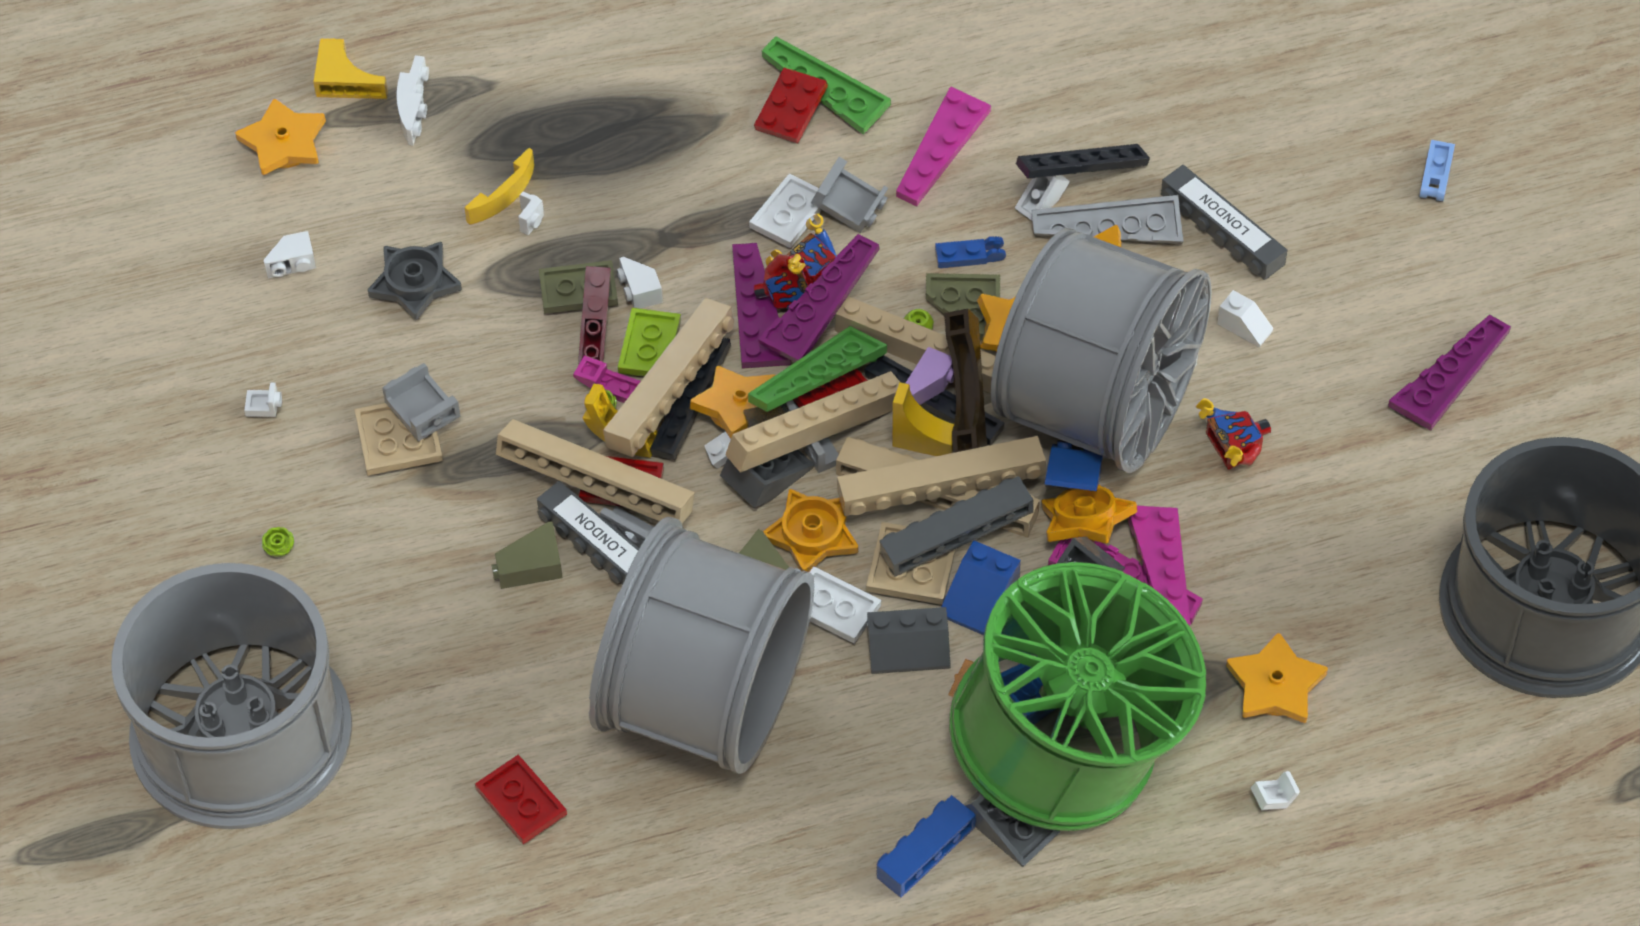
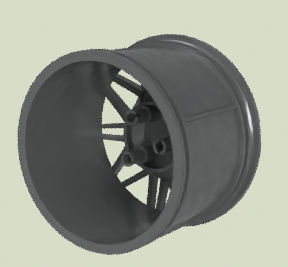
[1439,437,1640,698]

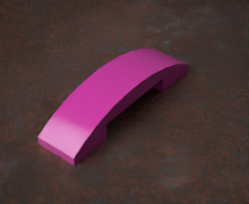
[573,356,641,403]

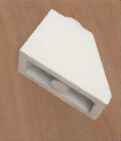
[1015,175,1070,220]
[1217,290,1273,347]

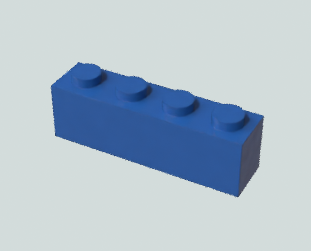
[877,795,976,898]

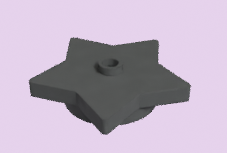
[368,242,462,320]

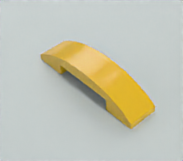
[464,148,534,225]

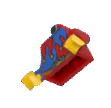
[765,214,837,283]
[754,252,813,309]
[1196,398,1271,470]

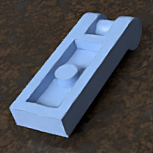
[1419,140,1455,202]

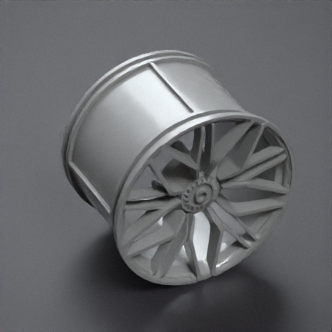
[991,228,1212,473]
[589,517,815,774]
[111,563,352,829]

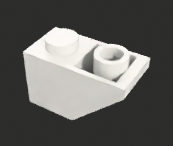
[264,231,316,278]
[616,257,663,309]

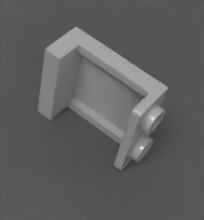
[811,157,888,233]
[382,363,461,442]

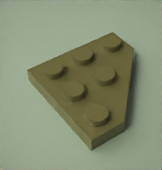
[926,273,1000,340]

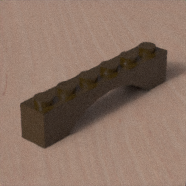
[944,308,987,453]

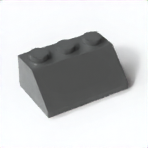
[867,607,951,674]

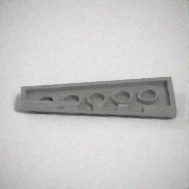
[1032,195,1183,244]

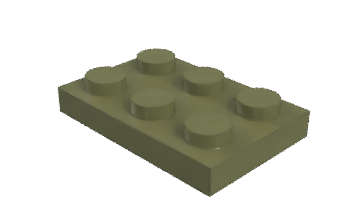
[539,260,618,314]

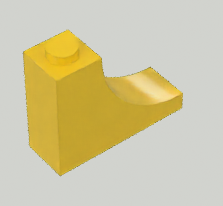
[313,38,388,99]
[892,382,954,456]

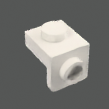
[518,192,544,235]
[244,383,282,417]
[704,431,731,469]
[1251,771,1300,810]

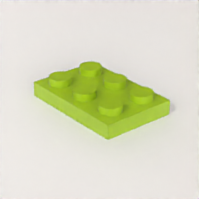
[618,308,681,377]

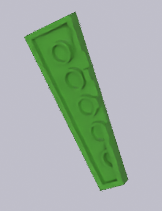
[762,36,891,135]
[748,326,887,412]

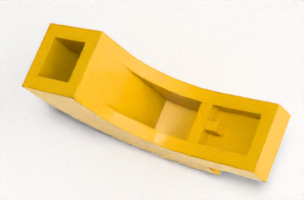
[582,384,658,458]

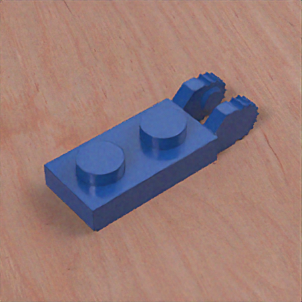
[935,236,1006,269]

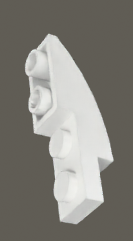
[397,56,429,145]

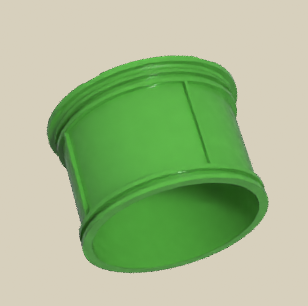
[949,562,1206,831]

